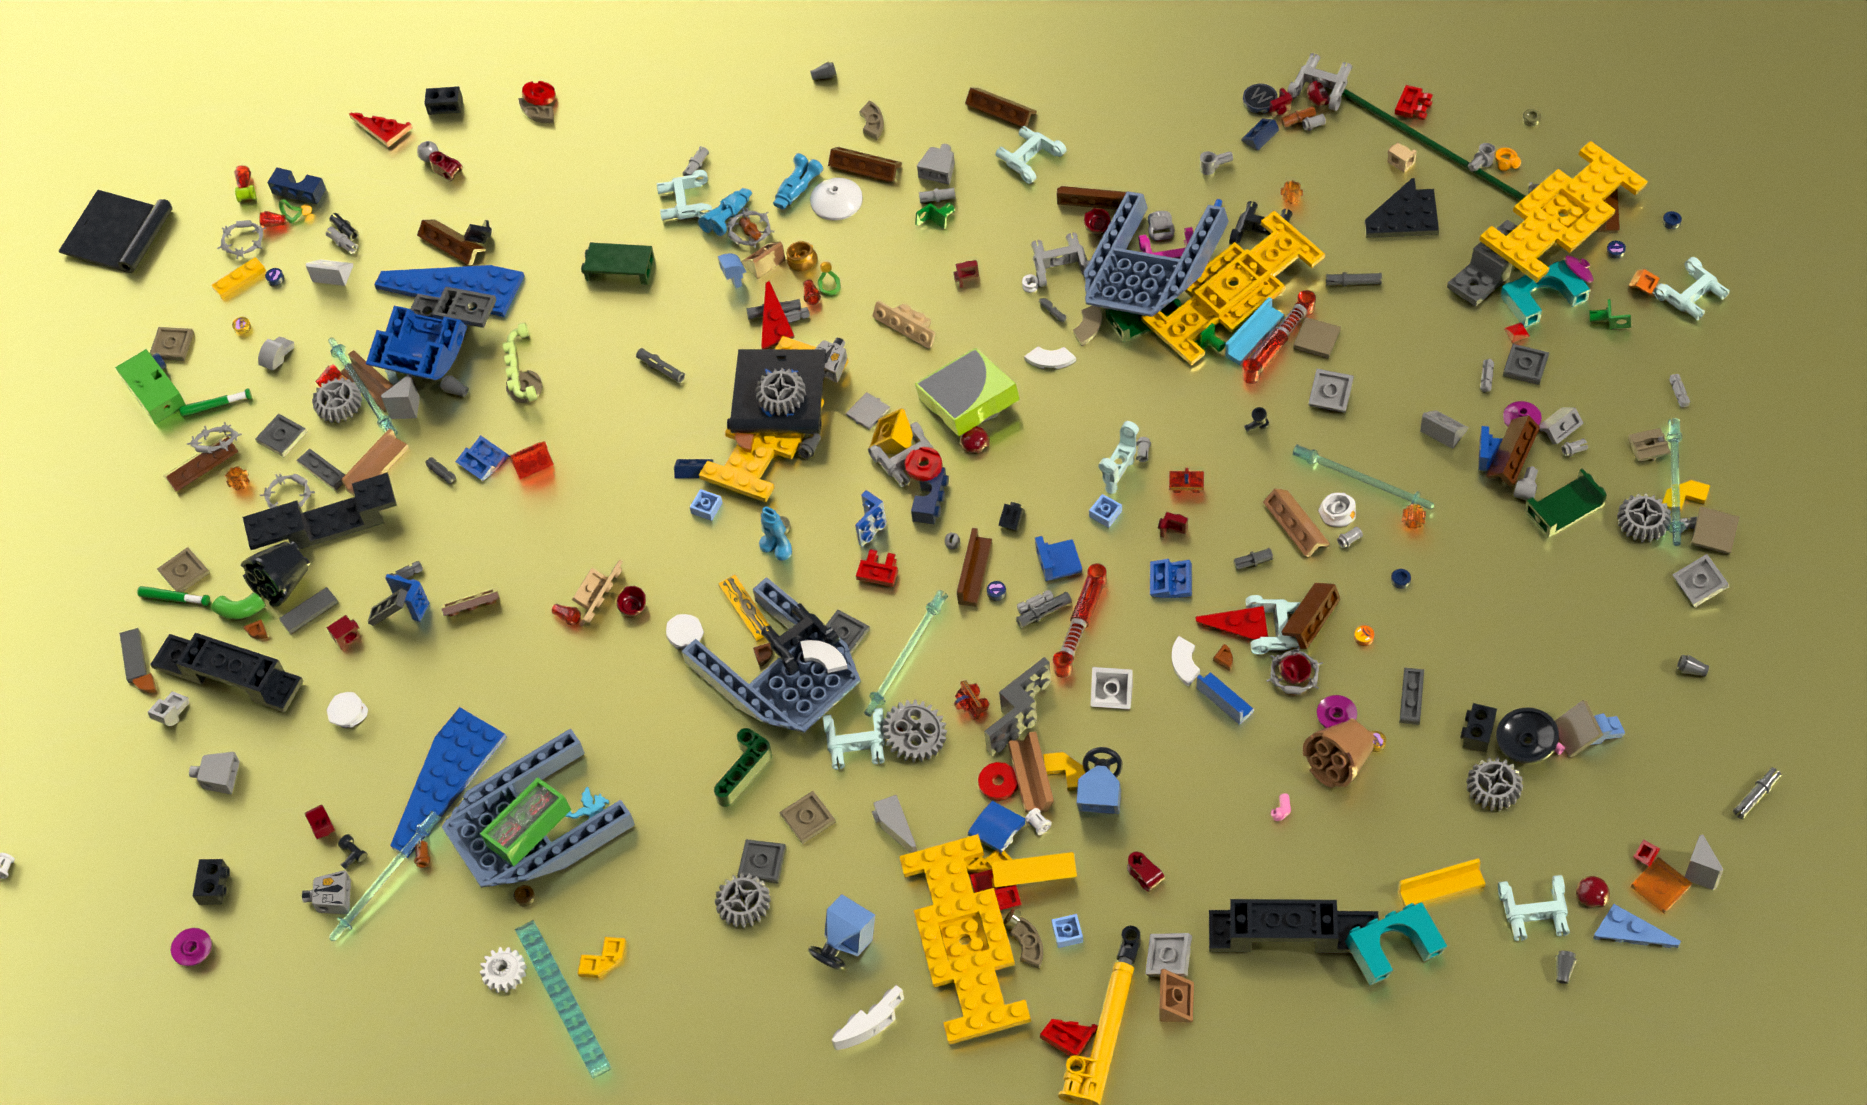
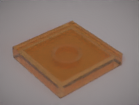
[1631,857,1692,914]

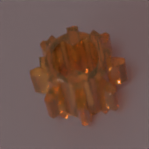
[1281,180,1303,204]
[225,466,250,490]
[1402,504,1426,529]

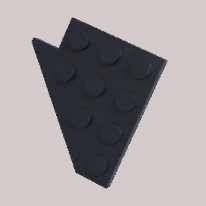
[1365,178,1439,238]

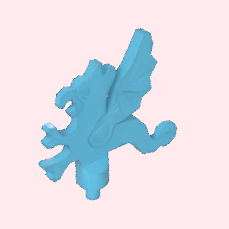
[566,787,609,819]

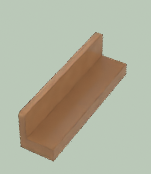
[341,350,393,412]
[342,428,409,496]
[1263,488,1330,557]
[1008,732,1054,812]

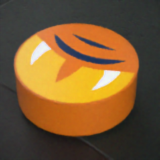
[1354,625,1374,646]

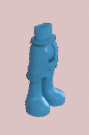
[773,153,823,210]
[698,188,752,236]
[759,507,792,561]

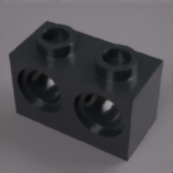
[424,86,463,115]
[1460,703,1497,753]
[192,859,230,905]

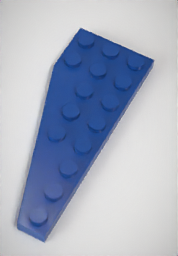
[374,265,525,317]
[390,707,507,858]

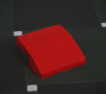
[970,869,1021,910]

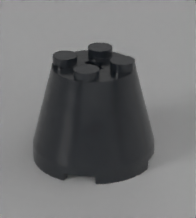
[241,542,310,607]

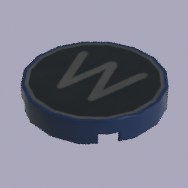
[1243,84,1278,113]

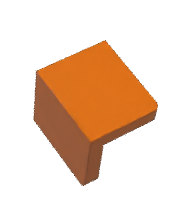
[1628,269,1660,295]

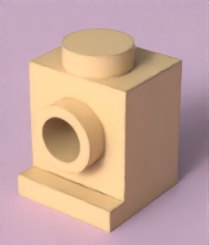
[1388,142,1417,173]

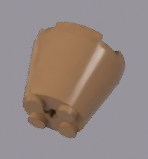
[1303,718,1375,788]

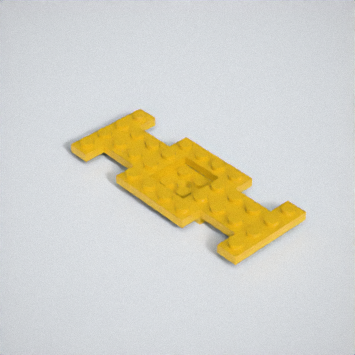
[1479,141,1648,283]
[1141,211,1325,366]
[699,336,848,502]
[899,834,1031,1045]

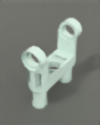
[995,126,1066,184]
[656,170,712,221]
[1653,257,1730,320]
[1098,421,1139,494]
[1246,595,1301,655]
[823,708,885,770]
[1498,875,1570,941]

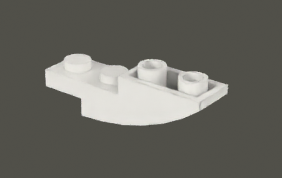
[832,985,904,1050]

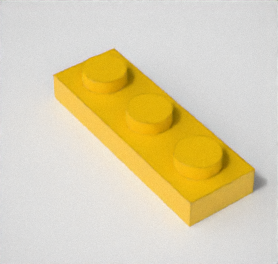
[211,257,266,299]

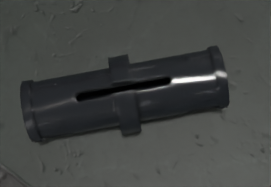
[329,213,359,241]

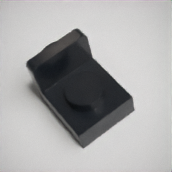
[464,220,492,244]
[998,502,1025,531]

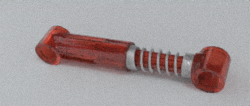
[1242,290,1316,384]
[1053,563,1107,678]

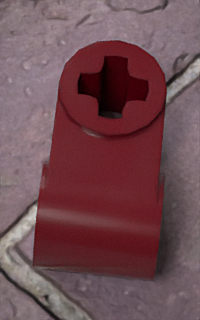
[429,151,463,181]
[1127,851,1165,892]

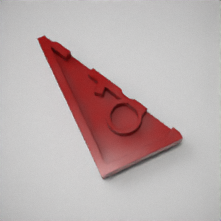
[349,112,413,147]
[761,281,795,349]
[1195,606,1268,640]

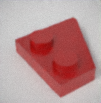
[1040,1019,1098,1057]

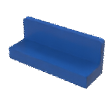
[1196,672,1254,725]

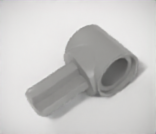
[1468,143,1495,172]
[1200,151,1233,175]
[1514,466,1538,500]

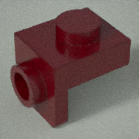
[1269,88,1293,118]
[953,260,979,288]
[1158,512,1188,538]
[305,805,335,839]

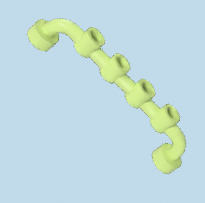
[503,323,537,401]

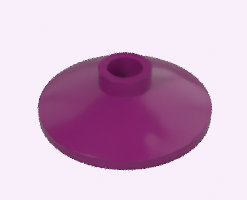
[1564,255,1594,283]
[1503,401,1542,427]
[1317,695,1357,728]
[170,928,212,966]

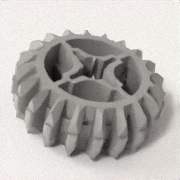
[755,368,806,416]
[312,377,362,423]
[1617,493,1672,543]
[1466,757,1523,811]
[715,873,771,928]

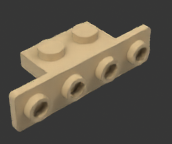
[872,301,935,349]
[572,560,623,627]

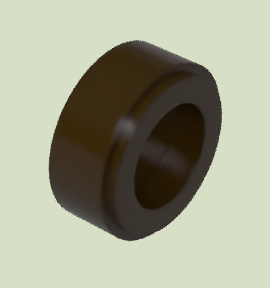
[514,885,535,907]

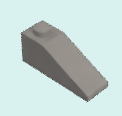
[872,795,917,853]

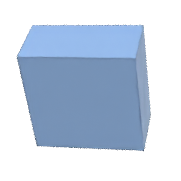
[690,489,723,521]
[1089,494,1122,528]
[1051,914,1083,948]

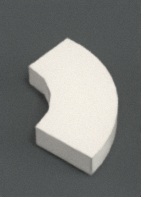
[1024,346,1076,369]
[1172,636,1200,687]
[800,640,848,673]

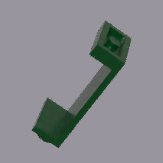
[581,242,654,285]
[1106,298,1182,342]
[1525,468,1607,538]

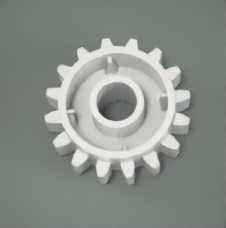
[480,947,527,993]

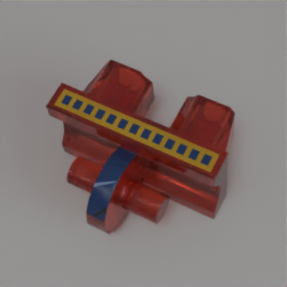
[1169,468,1204,493]
[954,680,989,720]

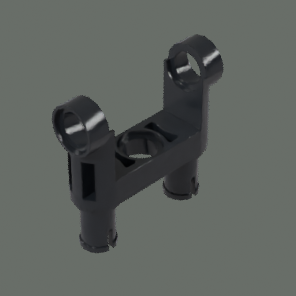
[1229,201,1293,245]
[761,603,840,675]

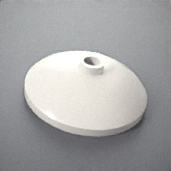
[810,178,863,220]

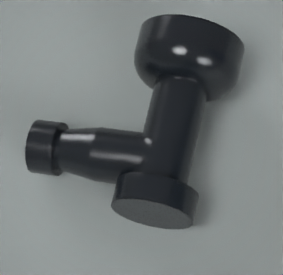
[1244,407,1269,432]
[338,834,368,870]

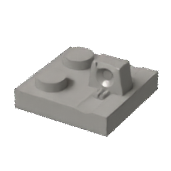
[1308,369,1354,413]
[1673,554,1729,607]
[1145,933,1192,977]

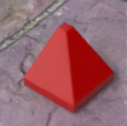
[1504,322,1530,343]
[1633,839,1660,867]

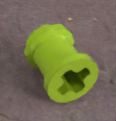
[235,184,256,203]

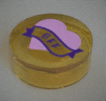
[232,317,251,335]
[1372,731,1386,752]

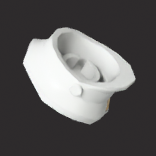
[1318,492,1356,527]
[666,614,704,649]
[327,692,368,728]

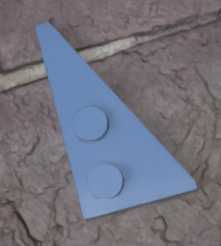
[1593,904,1681,948]

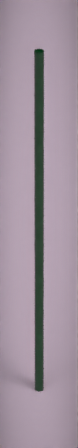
[1342,89,1544,209]

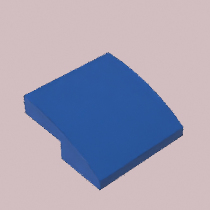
[455,435,509,481]
[1150,559,1192,598]
[968,801,1025,853]

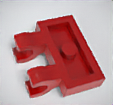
[1395,85,1433,120]
[856,549,898,587]

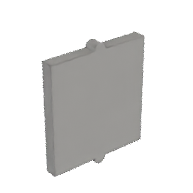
[846,392,890,430]

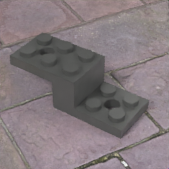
[1447,220,1517,306]
[410,286,496,328]
[984,657,1051,756]

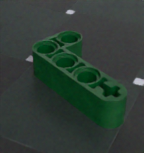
[714,728,772,807]

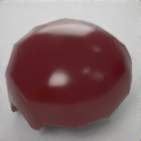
[1307,81,1330,107]
[1084,208,1111,235]
[960,426,990,453]
[617,586,646,617]
[1279,653,1311,685]
[1576,876,1610,908]

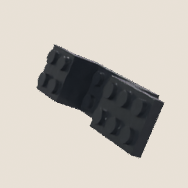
[242,472,397,550]
[150,632,303,713]
[1209,899,1379,953]

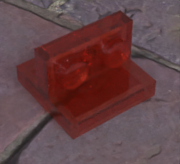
[508,441,554,479]

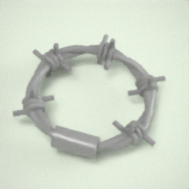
[725,208,775,248]
[217,220,267,259]
[187,422,242,453]
[260,474,315,508]
[1266,646,1323,695]

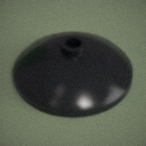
[1496,707,1559,764]

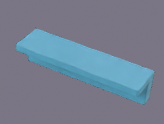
[1225,297,1284,365]

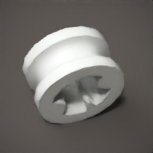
[1022,274,1039,293]

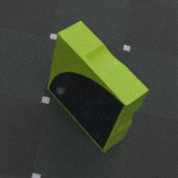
[915,348,1020,436]

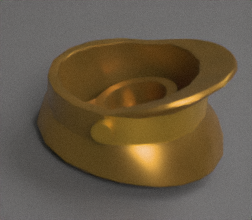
[786,241,817,271]

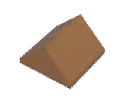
[741,241,786,279]
[1159,969,1194,1023]

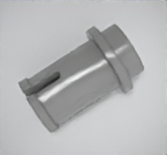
[1302,114,1326,131]
[1136,437,1151,462]
[1561,438,1588,457]
[1337,526,1363,548]

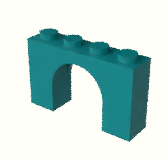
[1501,260,1590,328]
[1345,902,1447,985]

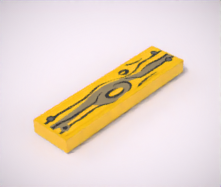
[718,575,769,641]

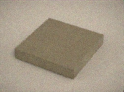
[1294,317,1341,358]
[150,327,194,361]
[1691,506,1739,555]
[157,547,210,592]
[1555,700,1603,757]
[779,791,836,844]

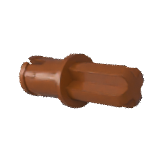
[1281,106,1316,128]
[739,217,761,241]

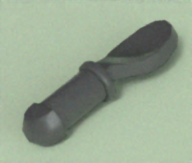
[1039,298,1066,322]

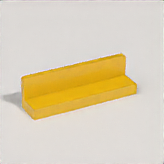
[992,852,1077,887]
[1398,858,1486,907]

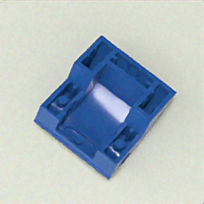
[366,305,467,380]

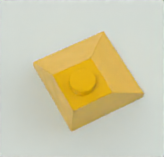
[869,408,913,455]

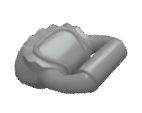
[1148,211,1175,241]

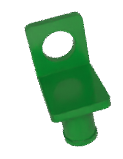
[915,203,955,229]
[1589,299,1632,330]
[1195,323,1226,352]

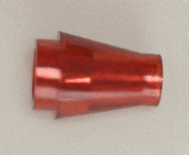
[234,165,251,188]
[259,211,286,228]
[803,280,821,305]
[315,364,343,388]
[552,604,581,625]

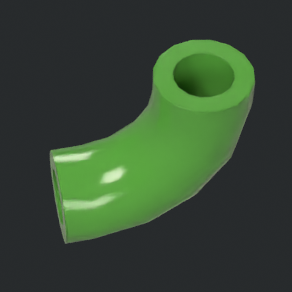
[212,592,266,620]

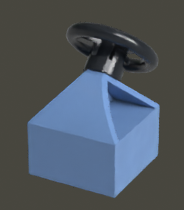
[1076,747,1123,814]
[808,894,875,970]

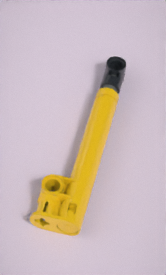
[1058,925,1141,1105]

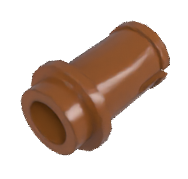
[414,841,430,868]

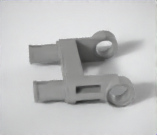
[1287,53,1352,111]
[1031,232,1090,287]
[868,422,934,487]

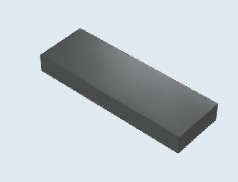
[296,448,345,491]
[279,587,338,634]
[368,589,407,626]
[119,628,147,683]
[1399,668,1424,725]

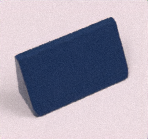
[1241,118,1279,150]
[674,459,713,478]

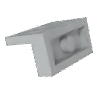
[1539,407,1584,444]

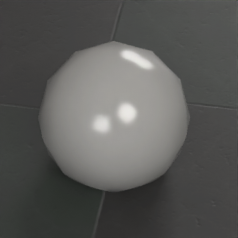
[417,141,439,162]

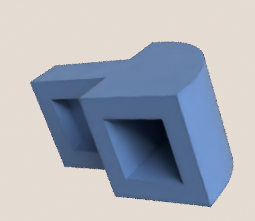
[718,253,746,288]
[1591,713,1625,745]

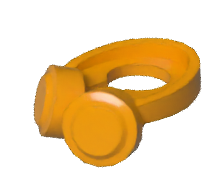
[1495,148,1521,171]

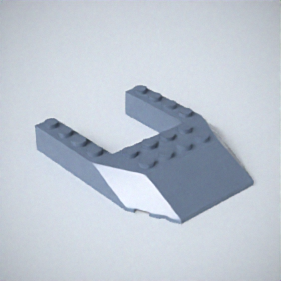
[1084,191,1229,317]
[682,577,861,733]
[442,728,635,888]

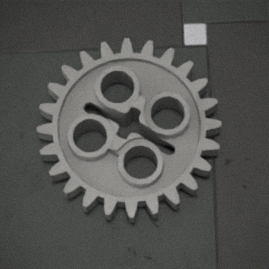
[882,699,947,762]

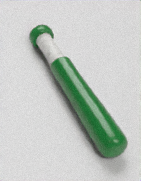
[179,388,252,417]
[137,586,210,606]

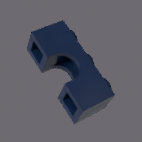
[267,167,326,204]
[911,465,949,525]

